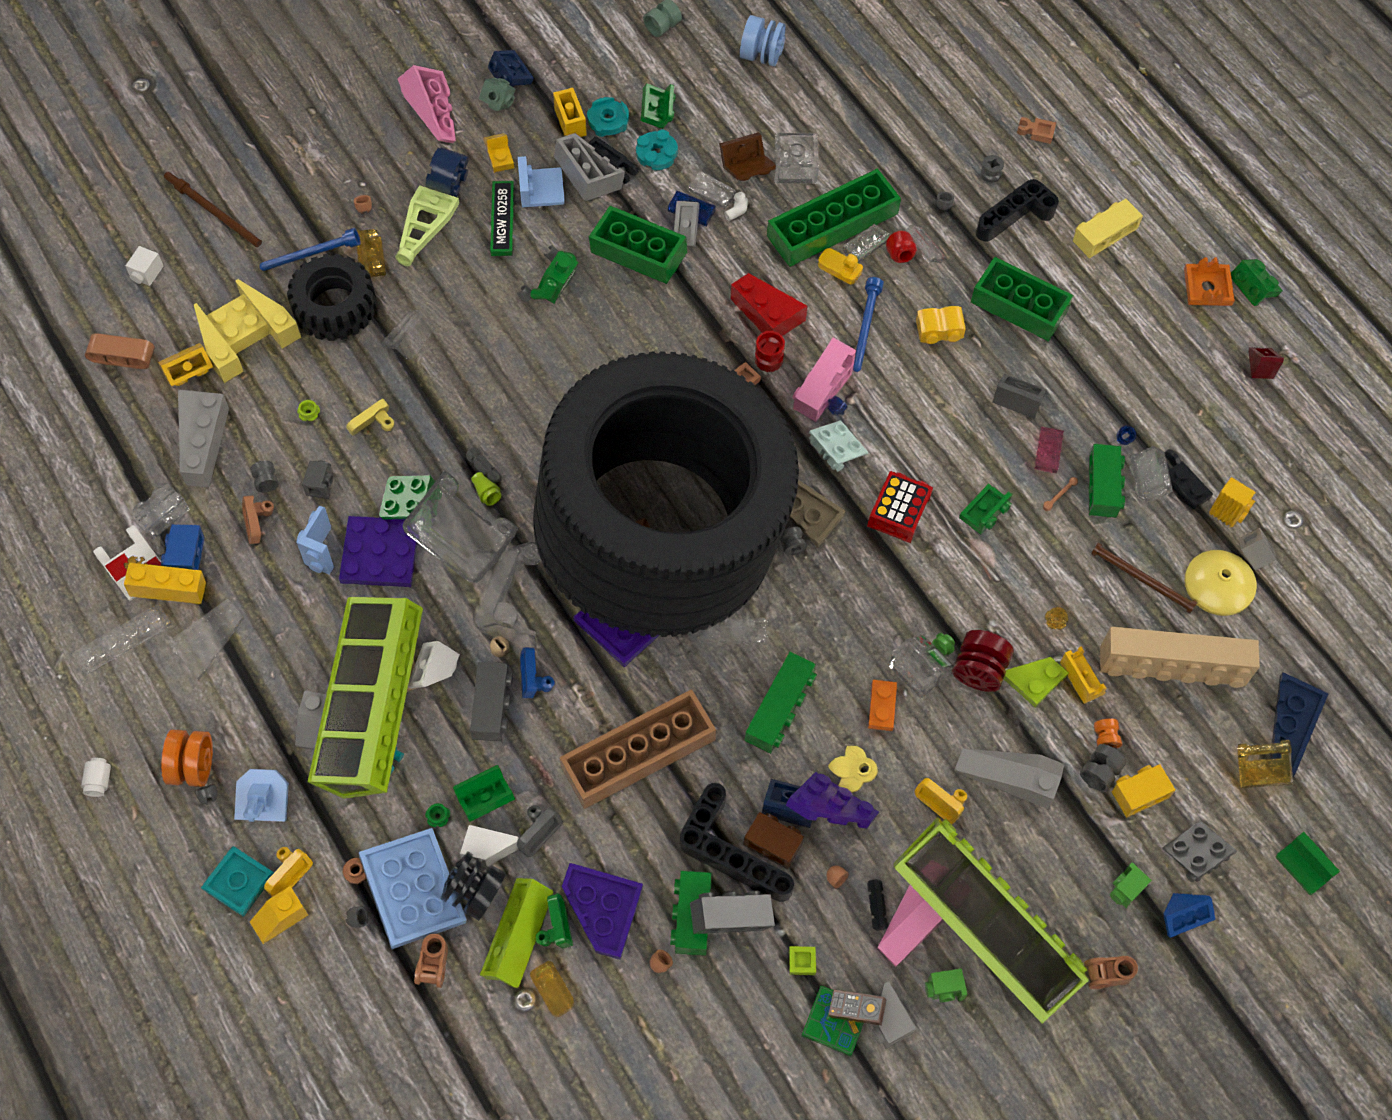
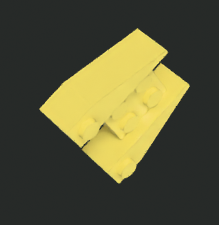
[194,279,301,383]

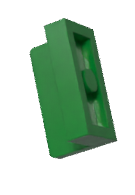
[1276,832,1340,895]

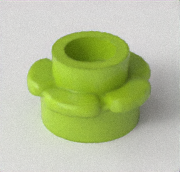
[297,400,320,421]

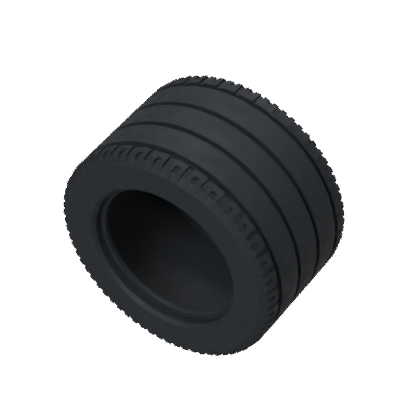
[533,351,799,637]

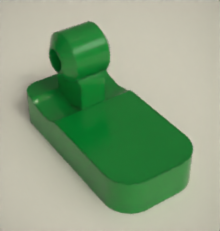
[535,893,573,949]

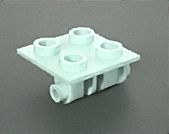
[809,420,868,472]

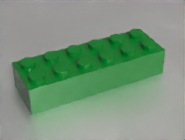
[767,168,901,267]

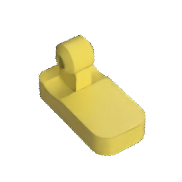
[346,398,394,436]

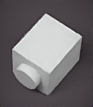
[125,246,163,286]

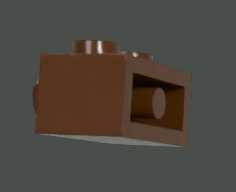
[743,812,804,870]

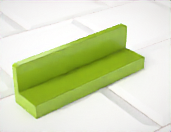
[480,878,554,988]

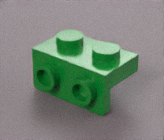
[640,83,676,129]
[1231,259,1283,306]
[959,483,1013,535]
[453,765,515,822]

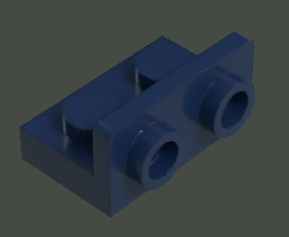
[488,50,534,87]

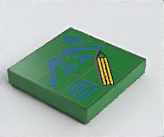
[802,986,864,1057]

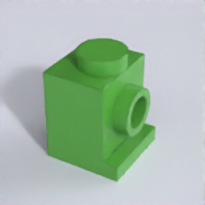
[1110,863,1152,908]
[925,968,967,1002]

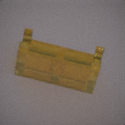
[357,229,386,277]

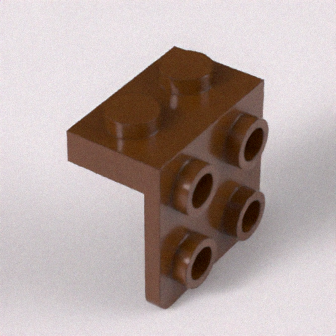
[719,132,776,181]

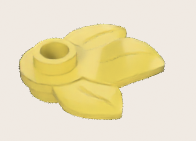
[828,746,878,793]

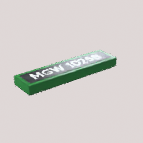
[490,181,514,256]

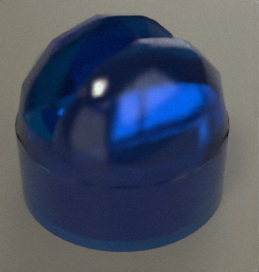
[1116,425,1136,445]

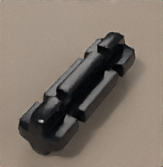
[867,879,888,931]

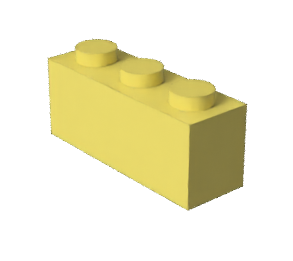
[1073,199,1143,258]

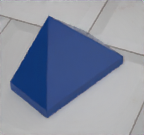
[1164,893,1216,938]

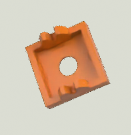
[1184,257,1234,306]

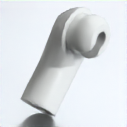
[724,192,748,221]

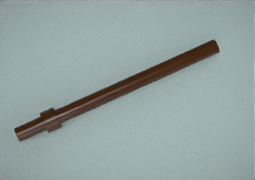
[164,171,262,248]

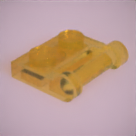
[1237,740,1293,788]

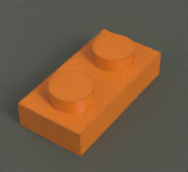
[868,680,897,731]

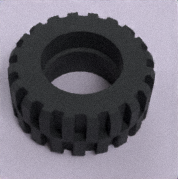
[287,254,377,341]

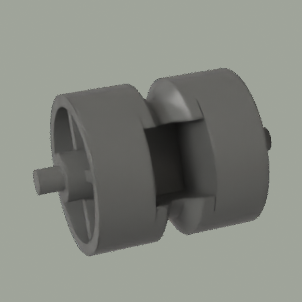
[1080,744,1126,792]

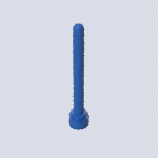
[259,228,361,271]
[853,277,884,372]

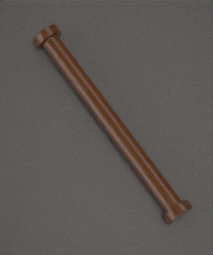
[1091,542,1198,614]

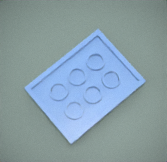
[359,828,467,949]

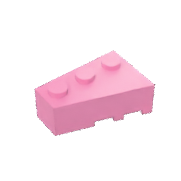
[793,337,856,422]

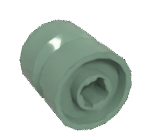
[643,0,682,37]

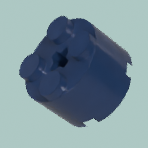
[426,147,469,197]

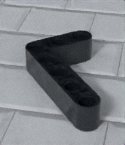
[680,783,794,902]

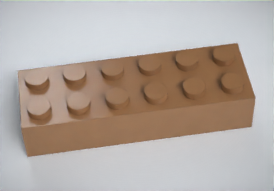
[559,689,716,809]

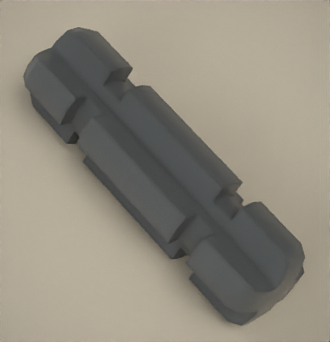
[466,448,502,485]

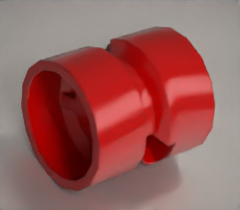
[754,331,785,372]

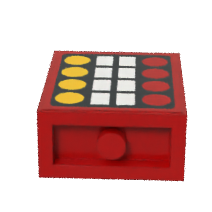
[867,471,933,543]

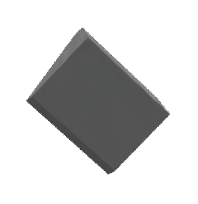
[992,374,1046,419]

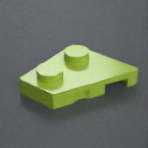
[1004,657,1069,708]

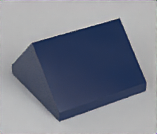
[762,779,812,828]

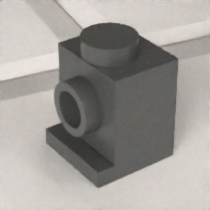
[302,460,333,499]

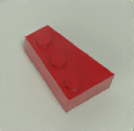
[730,273,808,336]

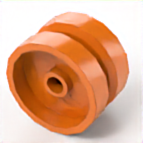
[161,729,213,787]

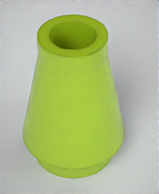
[471,472,501,506]

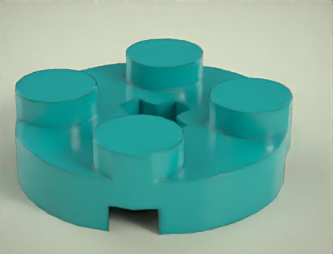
[587,97,629,137]
[636,130,678,170]

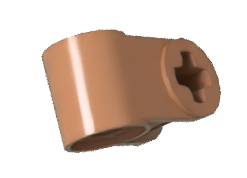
[414,934,448,988]
[1084,956,1138,989]

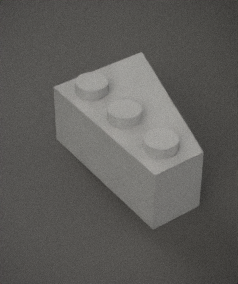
[554,133,625,201]

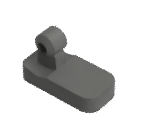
[517,805,563,857]

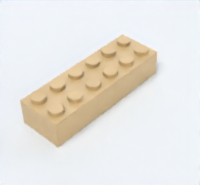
[1100,627,1260,688]

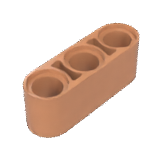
[85,334,155,369]

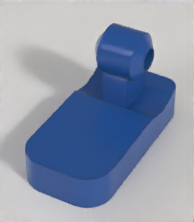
[520,647,555,698]

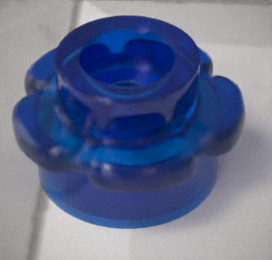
[827,395,848,416]

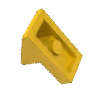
[484,133,514,173]

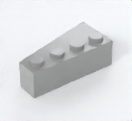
[178,390,229,488]

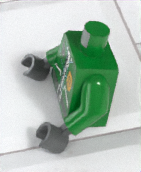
[517,245,578,304]

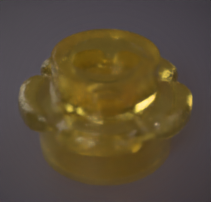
[1045,607,1069,630]

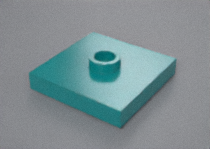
[201,846,274,917]

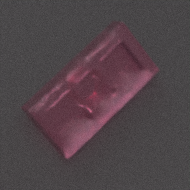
[1034,426,1064,474]

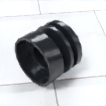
[440,851,506,921]

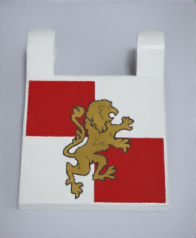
[93,525,161,601]

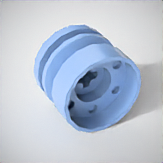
[740,15,786,66]

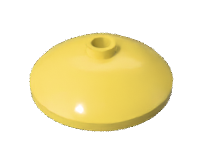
[1184,550,1257,616]

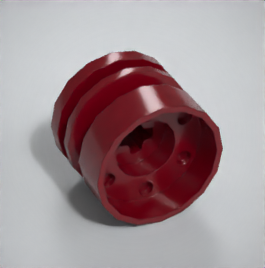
[952,630,1014,692]

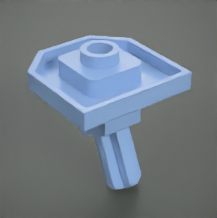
[234,769,289,822]

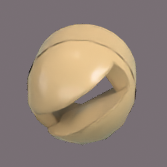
[490,636,510,657]

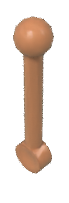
[1043,477,1078,511]

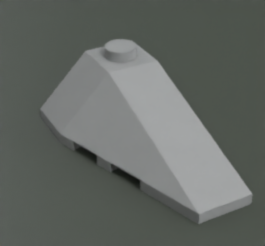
[954,748,1064,809]

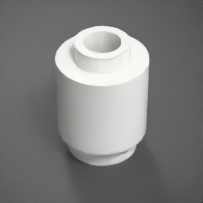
[81,758,111,797]

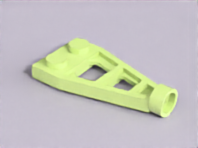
[395,185,459,266]

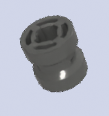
[250,460,279,493]

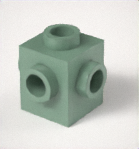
[479,78,516,111]

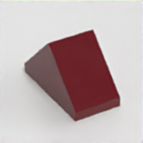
[1248,347,1284,379]

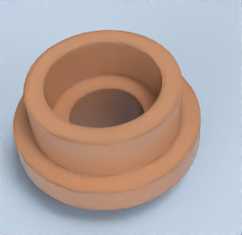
[343,858,366,884]

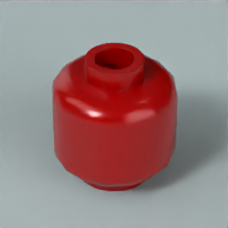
[886,231,917,263]

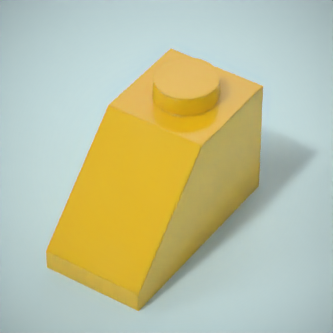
[250,886,308,944]

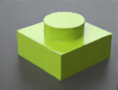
[789,946,816,975]

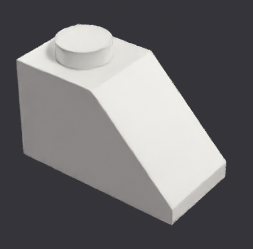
[408,641,460,689]
[460,825,519,867]

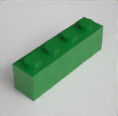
[745,652,817,754]

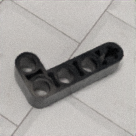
[976,179,1059,242]

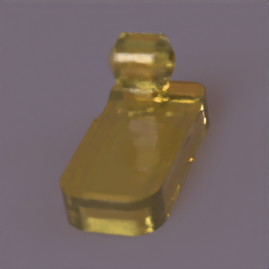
[530,961,574,1017]

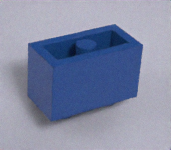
[161,524,205,570]

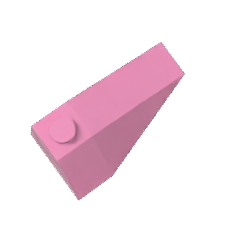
[398,65,456,143]
[878,860,972,967]

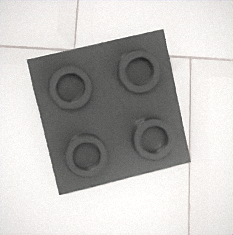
[1162,821,1237,882]

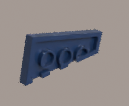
[1269,672,1329,778]

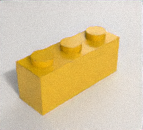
[124,563,206,604]

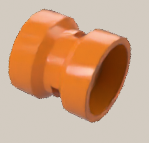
[1094,719,1122,748]

